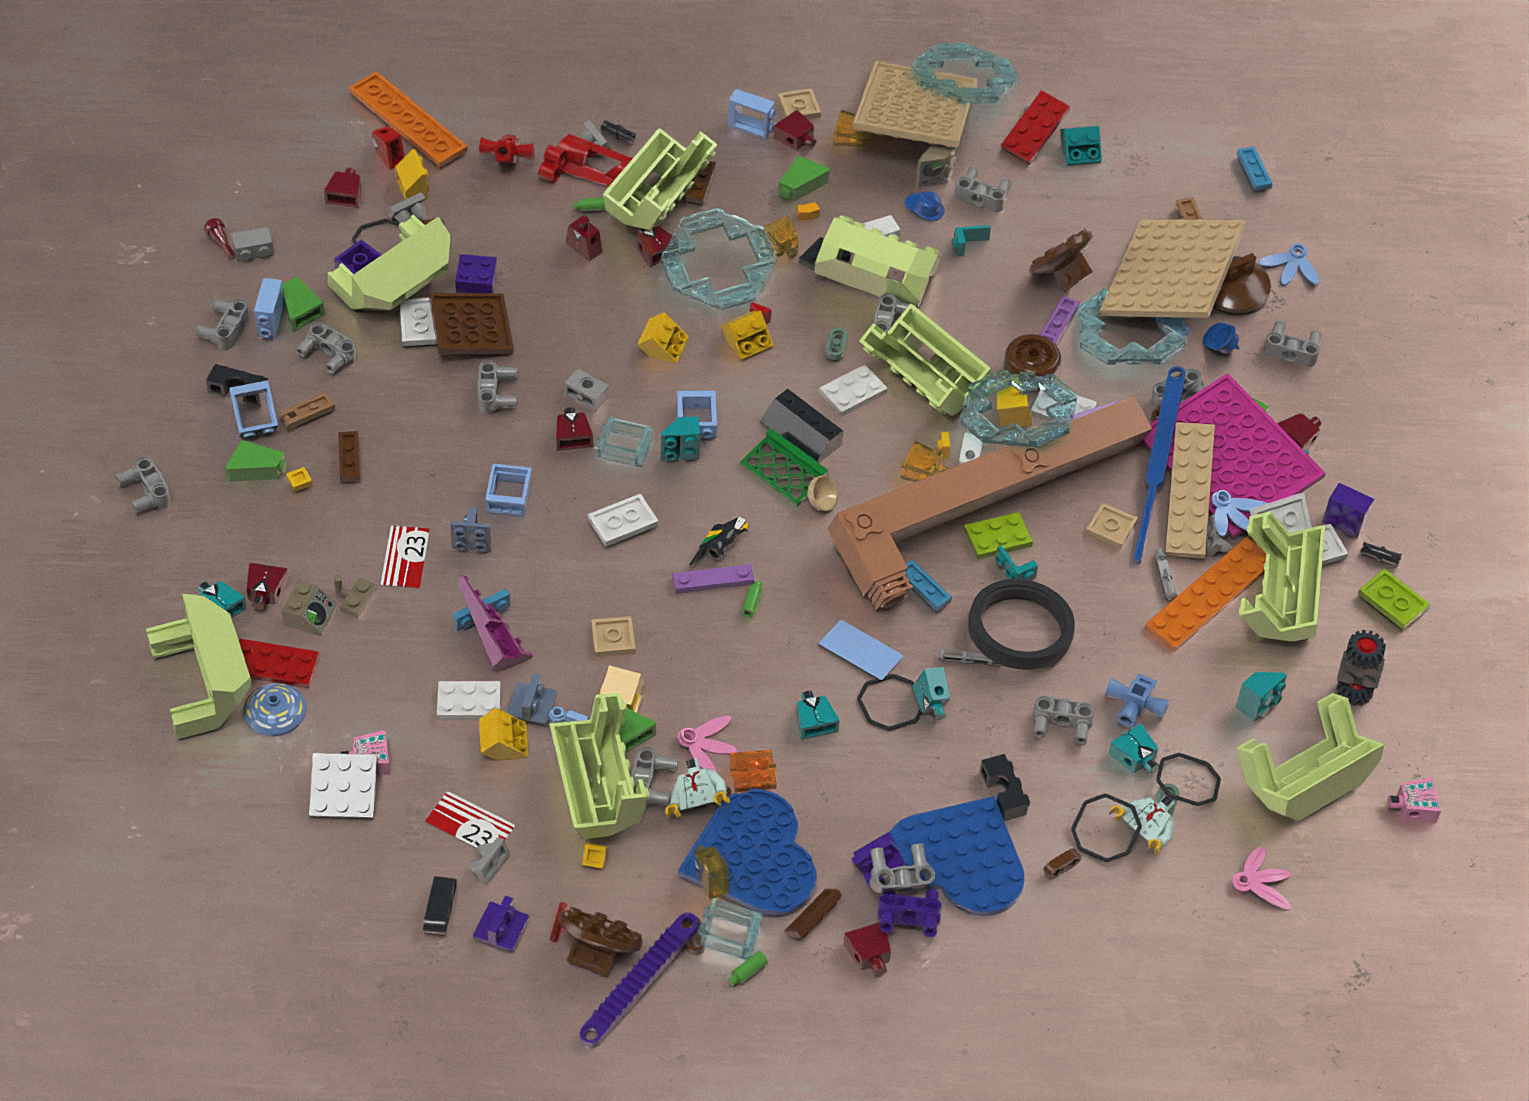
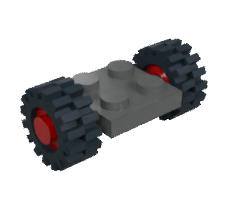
[1336,630,1386,706]

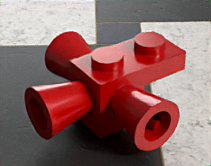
[479,134,535,164]

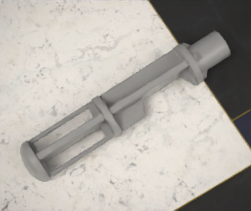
[1155,547,1177,600]
[939,648,998,665]

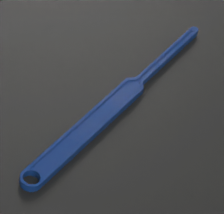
[1134,366,1186,564]

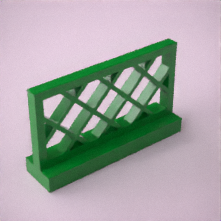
[740,428,829,507]

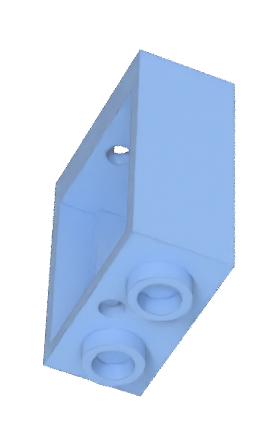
[728,89,776,139]
[254,278,285,339]
[229,380,278,438]
[677,391,717,439]
[485,464,532,516]

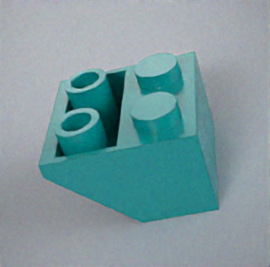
[1060,126,1102,164]
[660,416,700,461]
[1236,672,1287,721]

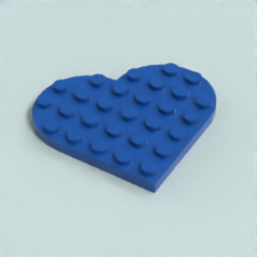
[678,789,817,915]
[890,796,1024,916]

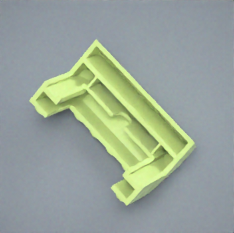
[603,128,718,230]
[327,215,450,312]
[814,215,942,308]
[859,303,991,416]
[1239,511,1325,642]
[146,594,252,740]
[549,692,649,839]
[1236,693,1385,821]

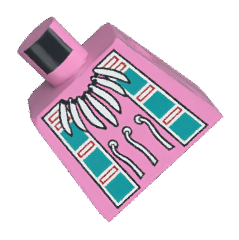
[341,730,390,775]
[1388,778,1441,823]

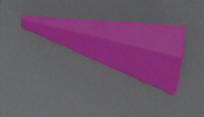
[457,575,533,670]

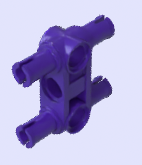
[877,889,942,938]

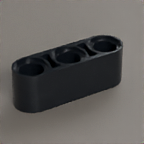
[423,876,457,935]

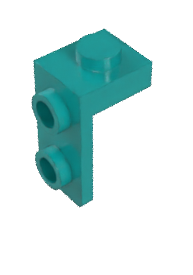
[952,225,991,256]
[995,545,1038,581]

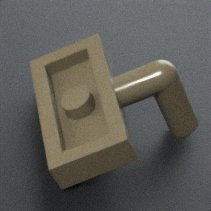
[334,575,377,618]

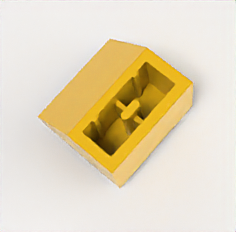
[395,149,430,200]
[720,311,774,360]
[637,312,689,364]
[479,708,529,761]

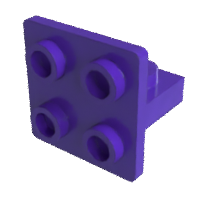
[851,832,906,886]
[473,895,529,952]

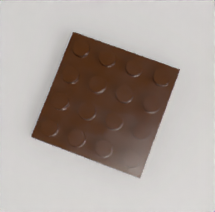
[429,293,514,354]

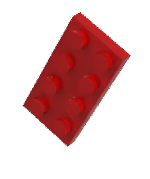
[1001,90,1071,164]
[239,638,320,689]

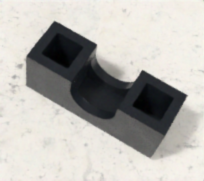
[206,364,270,407]
[980,754,1030,821]

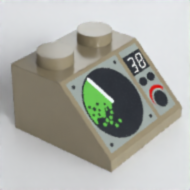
[915,144,956,187]
[282,580,337,636]

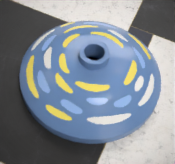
[243,683,306,736]

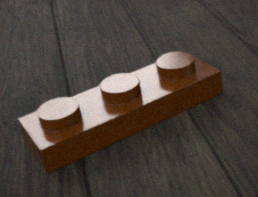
[686,160,716,204]
[338,431,360,482]
[784,889,842,938]

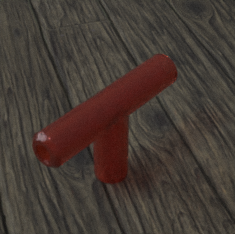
[549,902,568,942]

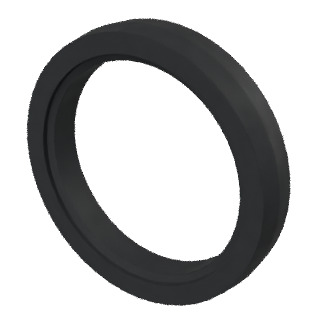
[968,579,1075,670]

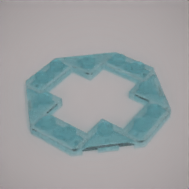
[910,42,1020,104]
[661,208,777,311]
[1078,289,1186,365]
[960,370,1078,448]

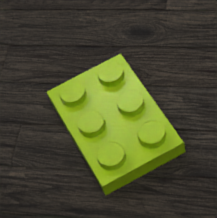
[964,512,1033,560]
[1358,568,1430,630]

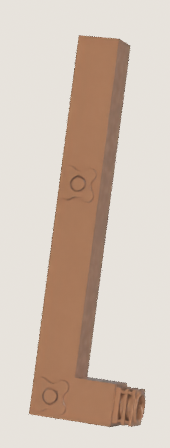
[827,396,1152,611]

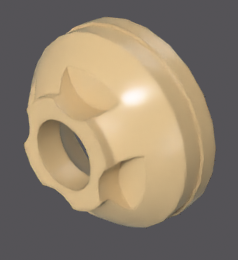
[807,475,837,511]

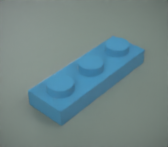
[1237,146,1273,191]
[906,560,952,612]
[453,589,510,631]

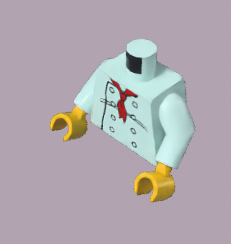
[665,758,730,819]
[1109,795,1175,855]

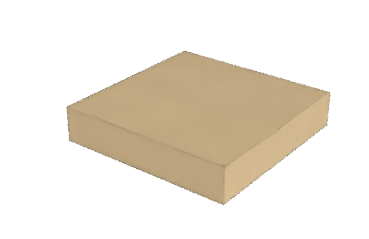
[778,88,821,119]
[1085,503,1138,549]
[591,616,636,657]

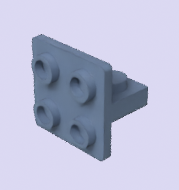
[450,507,492,552]
[507,673,557,725]

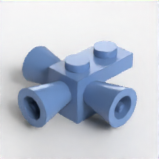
[1104,673,1170,728]

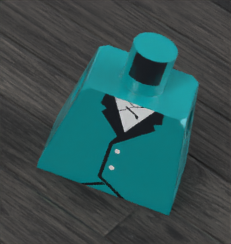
[198,581,246,618]
[912,667,950,720]
[796,691,840,740]
[1108,723,1159,774]

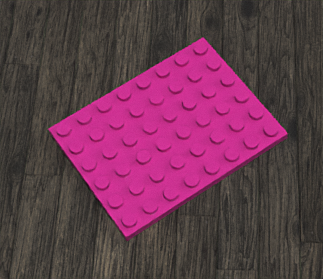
[1142,373,1325,539]

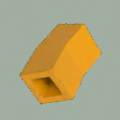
[797,202,820,221]

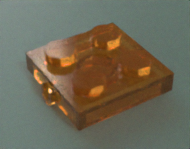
[730,750,777,792]

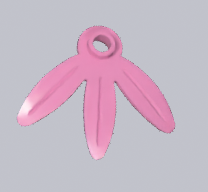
[677,715,737,772]
[1232,847,1291,910]

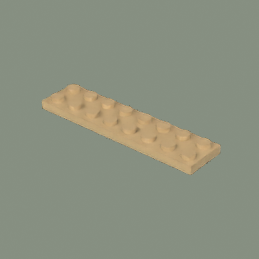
[1166,422,1215,559]

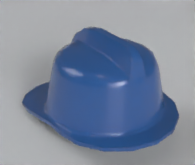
[905,191,945,221]
[1203,322,1239,354]

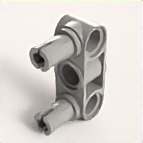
[955,167,1012,212]
[874,293,916,332]
[196,298,249,350]
[1264,321,1322,367]
[296,322,357,374]
[478,360,517,414]
[1151,369,1205,407]
[115,456,171,513]
[1033,696,1094,745]
[631,747,678,806]
[870,844,935,893]

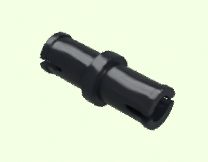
[601,120,636,144]
[1360,542,1402,566]

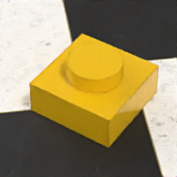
[937,432,951,459]
[286,467,313,492]
[582,842,607,869]

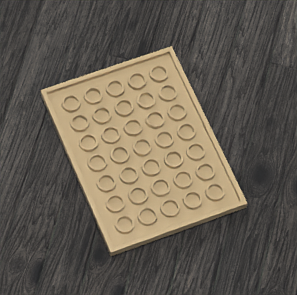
[852,61,978,148]
[1100,219,1246,318]

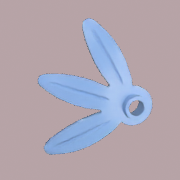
[1258,243,1319,285]
[1212,490,1267,536]

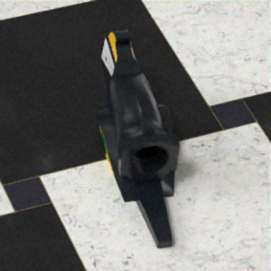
[689,517,749,568]

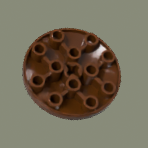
[1029,229,1094,291]
[1213,253,1271,314]
[558,907,643,976]

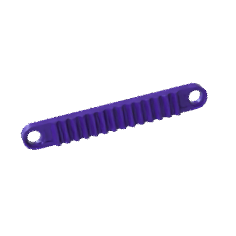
[580,912,699,1048]

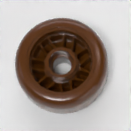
[1003,334,1061,391]

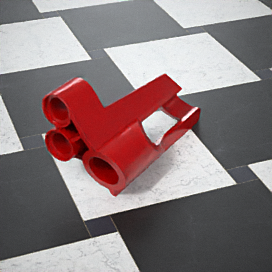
[538,134,633,187]

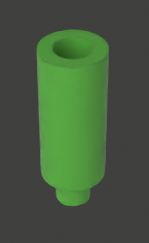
[574,197,606,212]
[741,581,763,618]
[728,951,768,986]

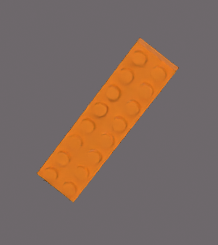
[349,71,468,167]
[1144,537,1266,652]

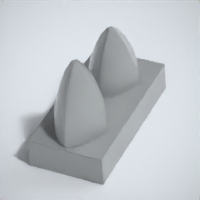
[579,120,612,150]
[388,192,427,223]
[1205,513,1233,557]
[469,837,510,885]

